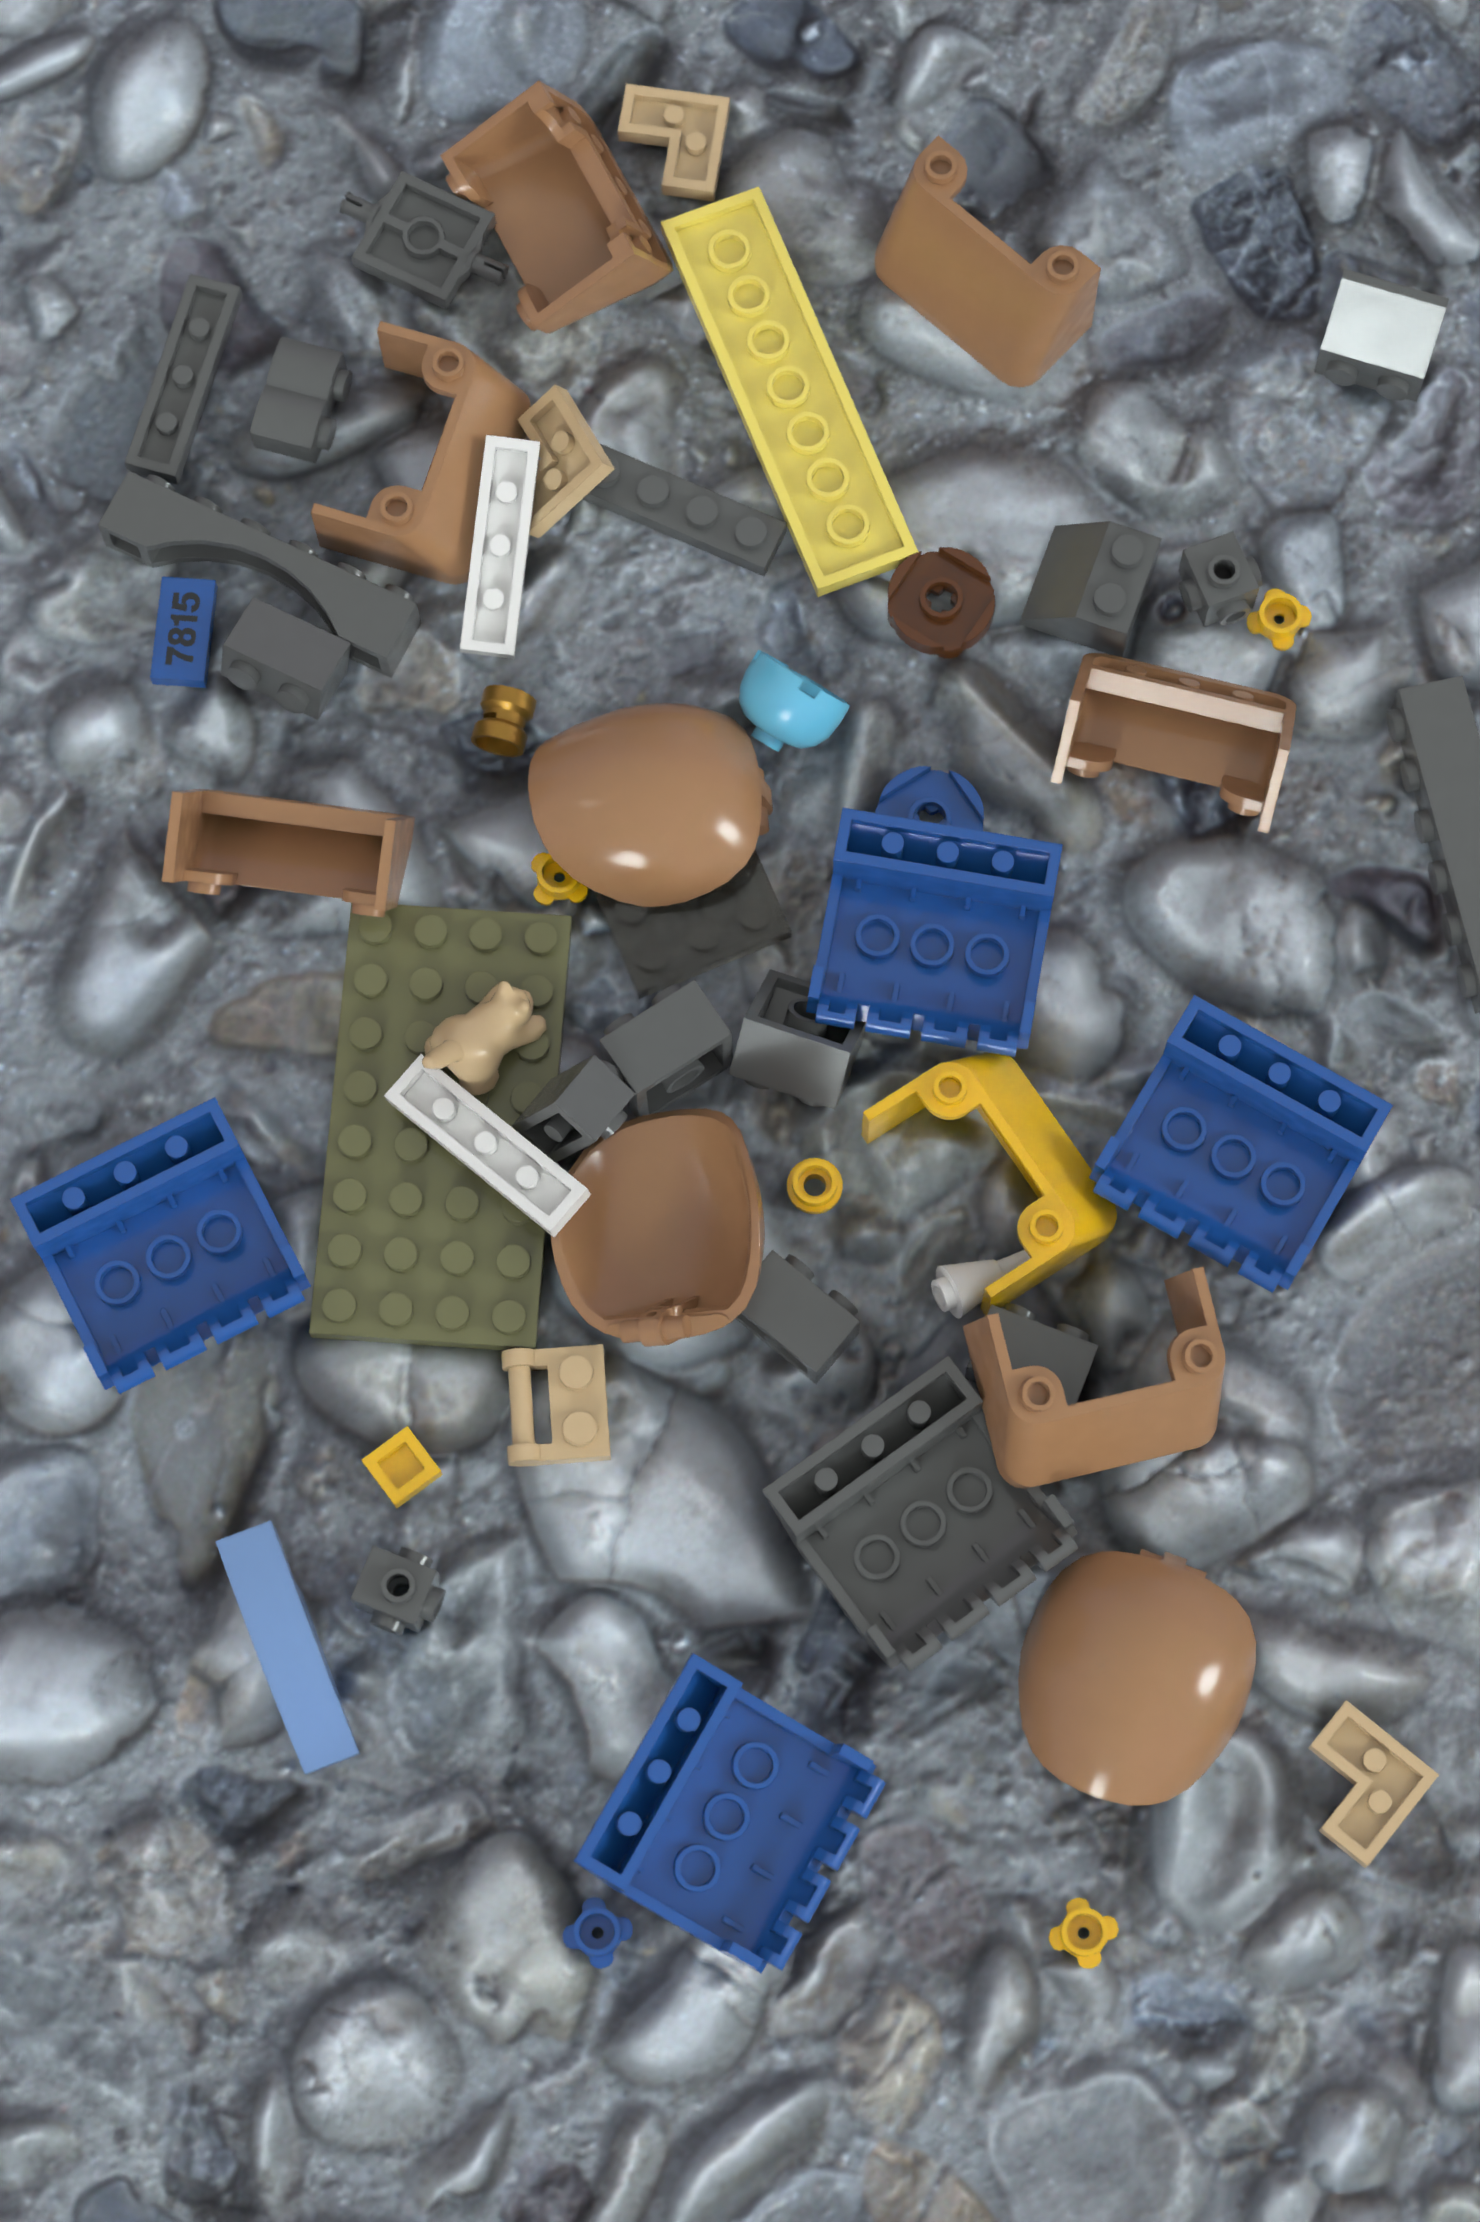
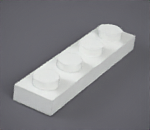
[460,435,540,659]
[384,1054,591,1237]

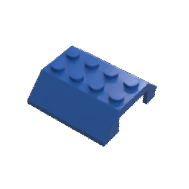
[806,808,1063,1057]
[1089,995,1393,1293]
[10,1097,311,1394]
[573,1653,886,1973]

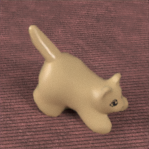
[422,981,547,1096]

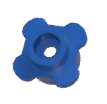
[563,1897,633,1969]

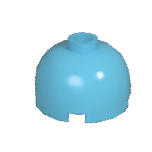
[739,649,851,752]

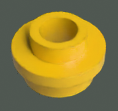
[787,1158,843,1214]

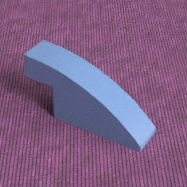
[215,1520,360,1775]

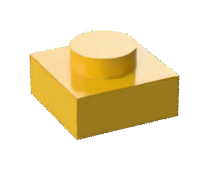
[361,1426,443,1509]

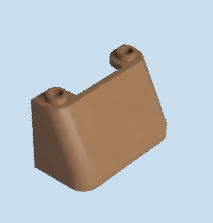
[440,81,673,334]
[874,135,1101,388]

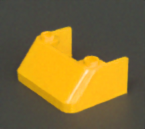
[861,1052,1117,1316]

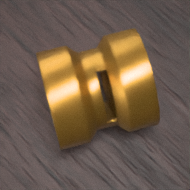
[471,685,537,757]

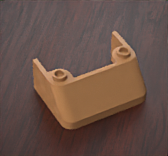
[311,321,531,584]
[1051,653,1297,833]
[162,789,415,917]
[963,1267,1226,1489]

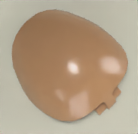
[528,703,773,907]
[551,1108,765,1347]
[1018,1549,1256,1806]

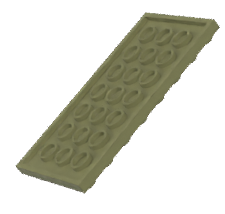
[309,903,572,1351]

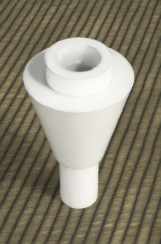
[931,1250,1030,1319]

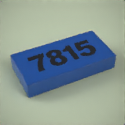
[150,576,218,688]

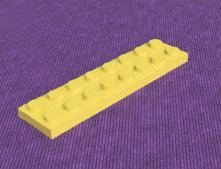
[661,186,918,597]

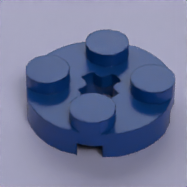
[875,766,984,831]

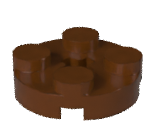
[888,547,995,659]

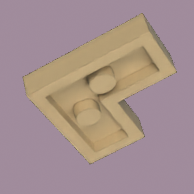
[618,84,730,202]
[517,384,615,539]
[1308,1700,1439,1868]

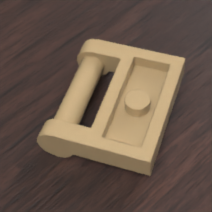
[501,1344,611,1467]

